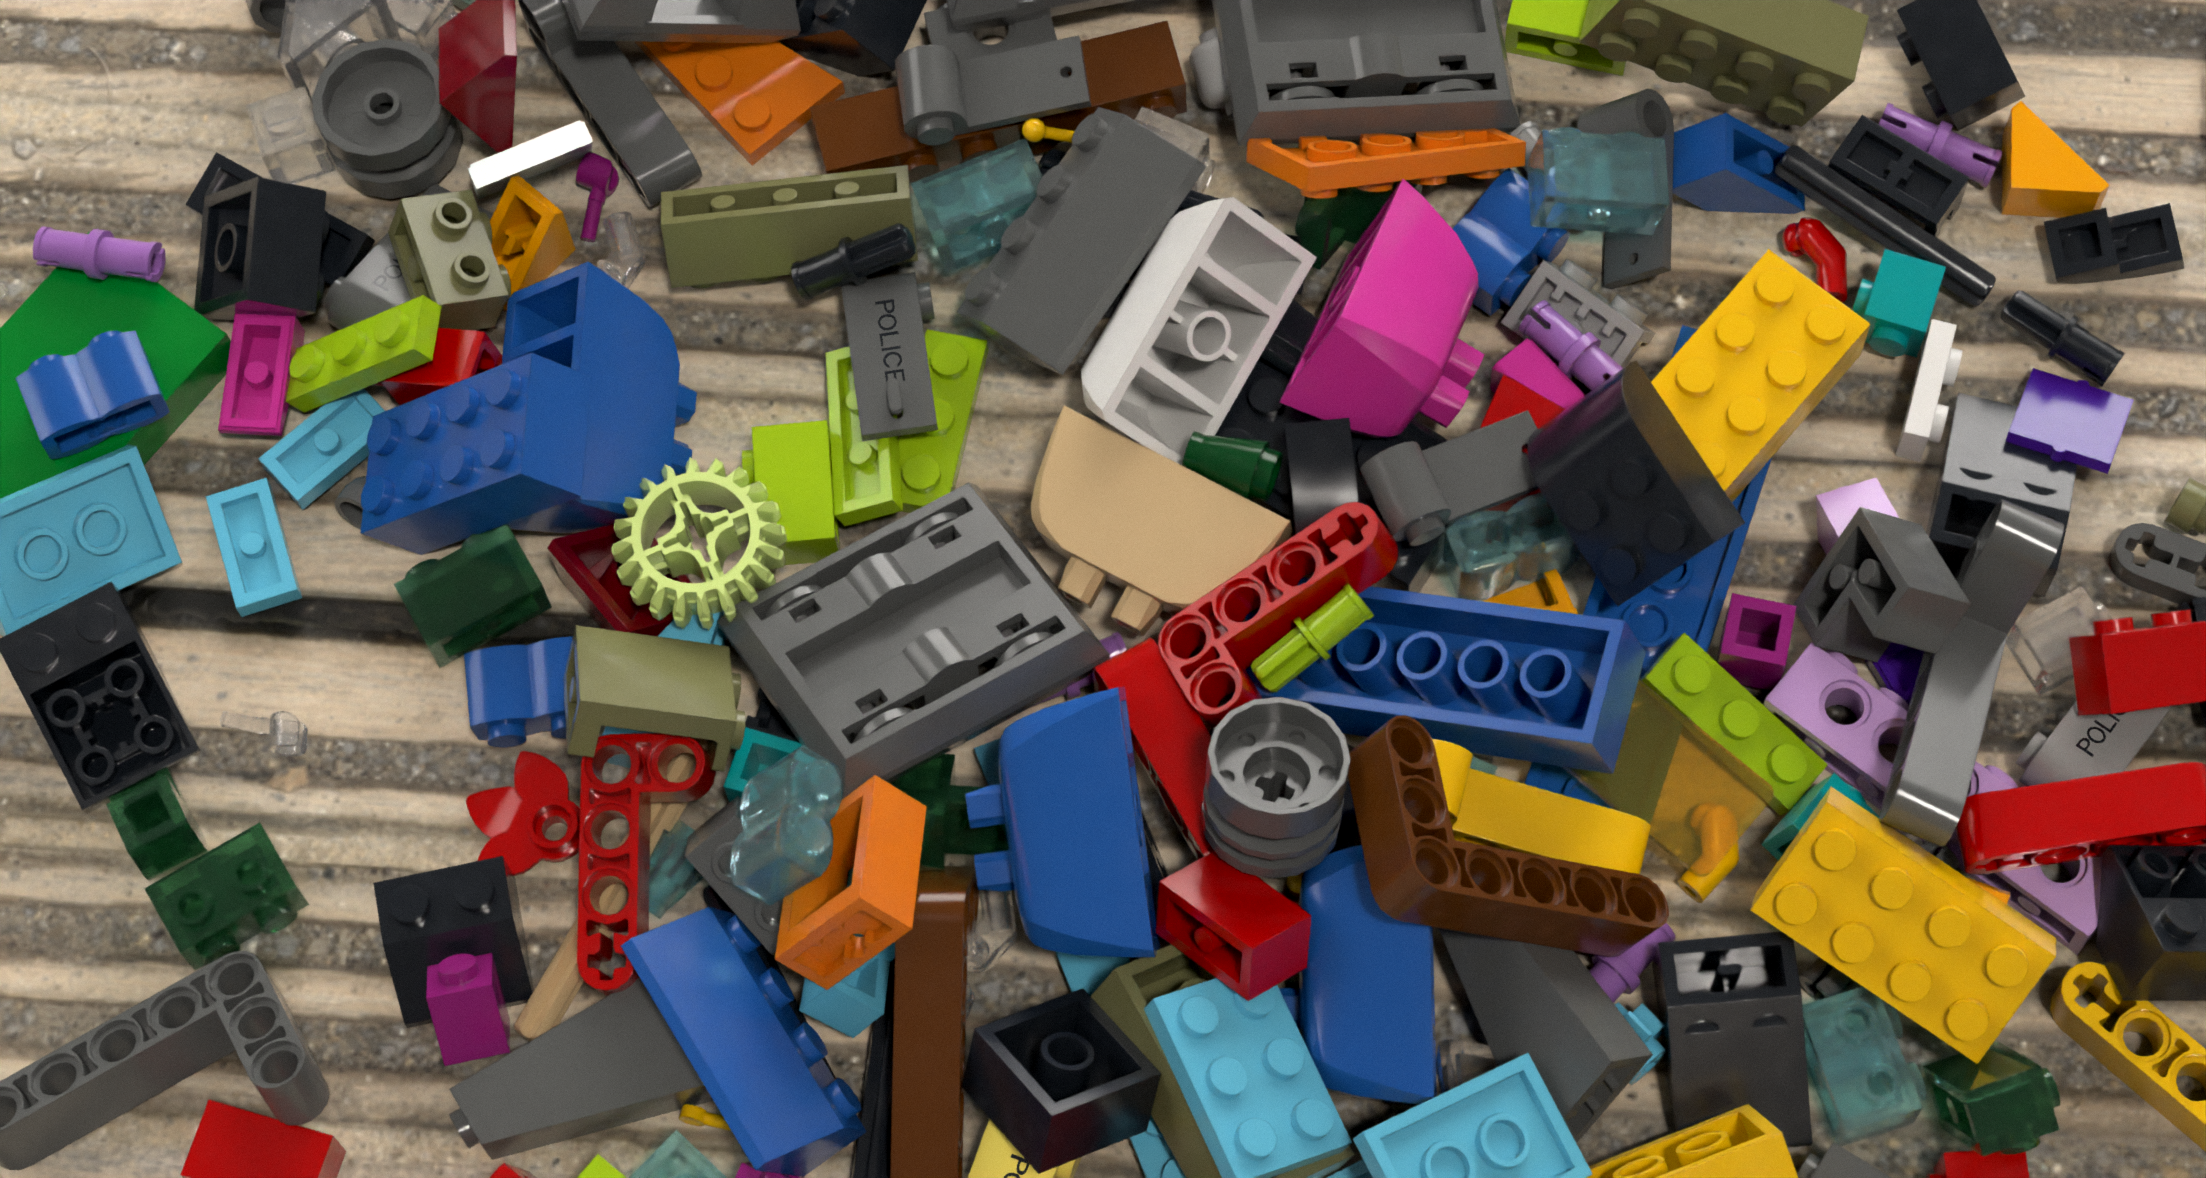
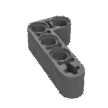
[518,0,702,208]

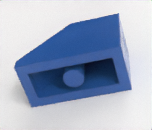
[1673,113,1805,214]

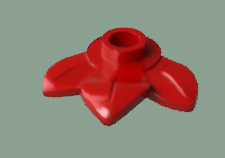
[466,751,580,875]

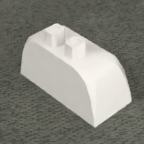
[1081,197,1317,472]

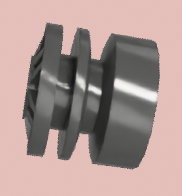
[1201,697,1351,879]

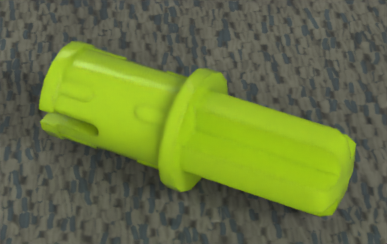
[1251,583,1374,693]

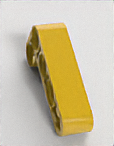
[1432,739,1651,874]
[2050,962,2206,1152]

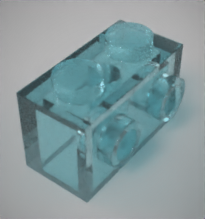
[1527,127,1669,235]
[911,139,1043,273]
[1802,987,1926,1146]

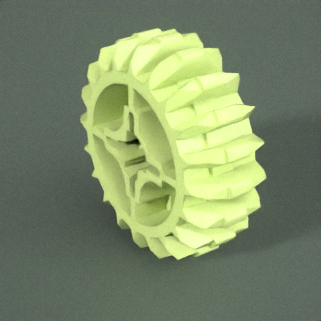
[612,457,787,630]

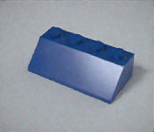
[621,907,867,1177]

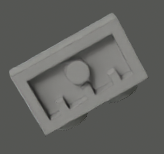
[1501,259,1656,368]

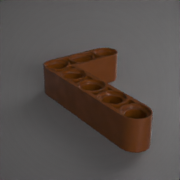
[1348,715,1669,957]
[890,865,979,1178]

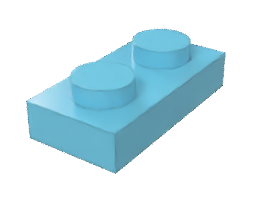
[258,388,385,510]
[206,478,303,617]

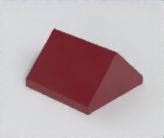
[438,0,517,153]
[547,524,692,636]

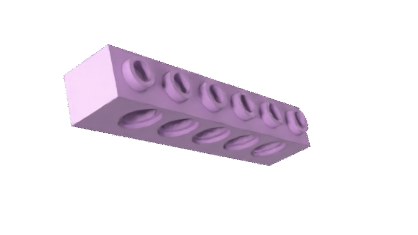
[1763,642,2103,955]

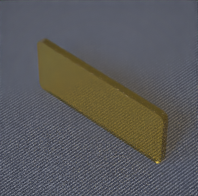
[1561,679,1774,877]

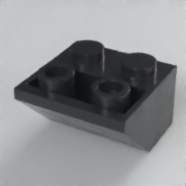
[778,0,927,77]
[2096,845,2206,1001]

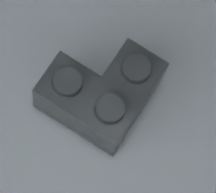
[1793,507,1971,662]

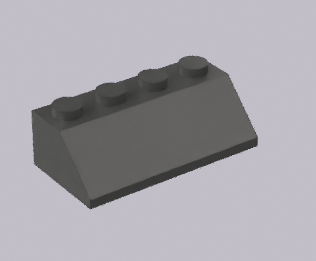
[957,107,1207,375]

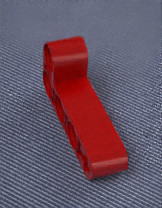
[1158,502,1398,730]
[1093,638,1214,860]
[577,733,716,996]
[1956,762,2206,875]

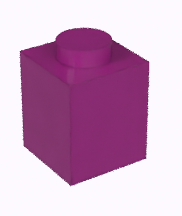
[1716,593,1797,691]
[426,953,510,1066]

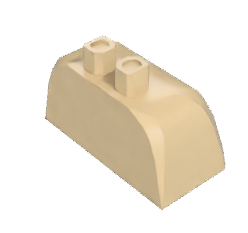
[1031,405,1295,637]

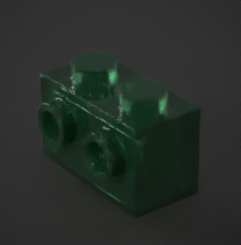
[394,524,552,668]
[144,822,309,970]
[1923,1040,2061,1156]

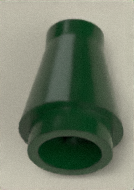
[1182,431,1283,502]

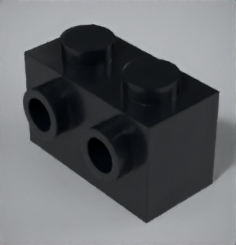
[1895,0,2026,131]

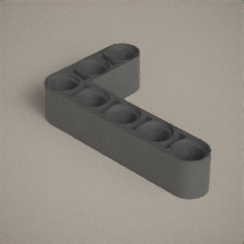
[1879,499,2064,847]
[0,951,330,1170]

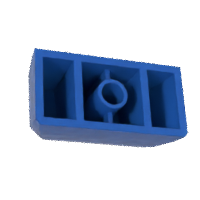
[500,261,697,533]
[966,687,1160,957]
[1279,845,1437,1106]

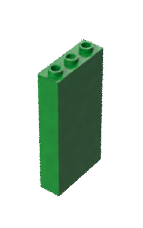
[0,232,231,498]

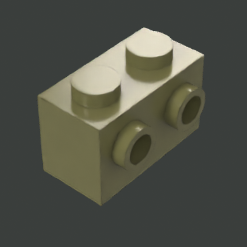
[388,190,511,330]

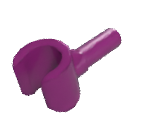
[576,152,619,242]

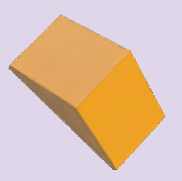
[2001,101,2109,218]
[490,175,576,311]

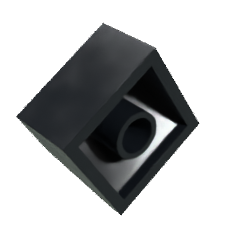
[194,177,330,320]
[373,856,534,1028]

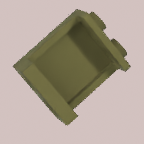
[563,625,746,772]

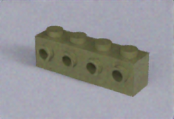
[661,165,918,288]

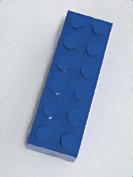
[1229,577,1646,774]

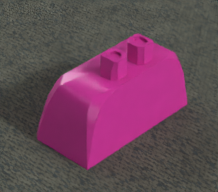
[1280,179,1485,438]

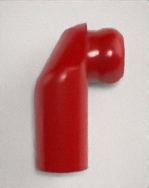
[1782,217,1847,303]

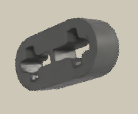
[2109,523,2206,609]

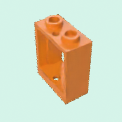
[775,775,927,990]

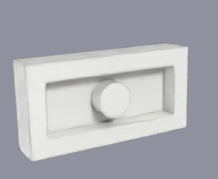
[1895,319,1963,462]

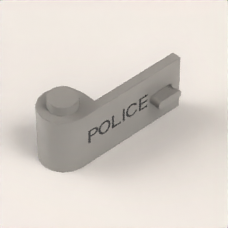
[2016,701,2172,786]

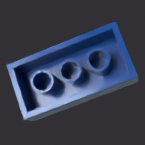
[360,353,592,555]

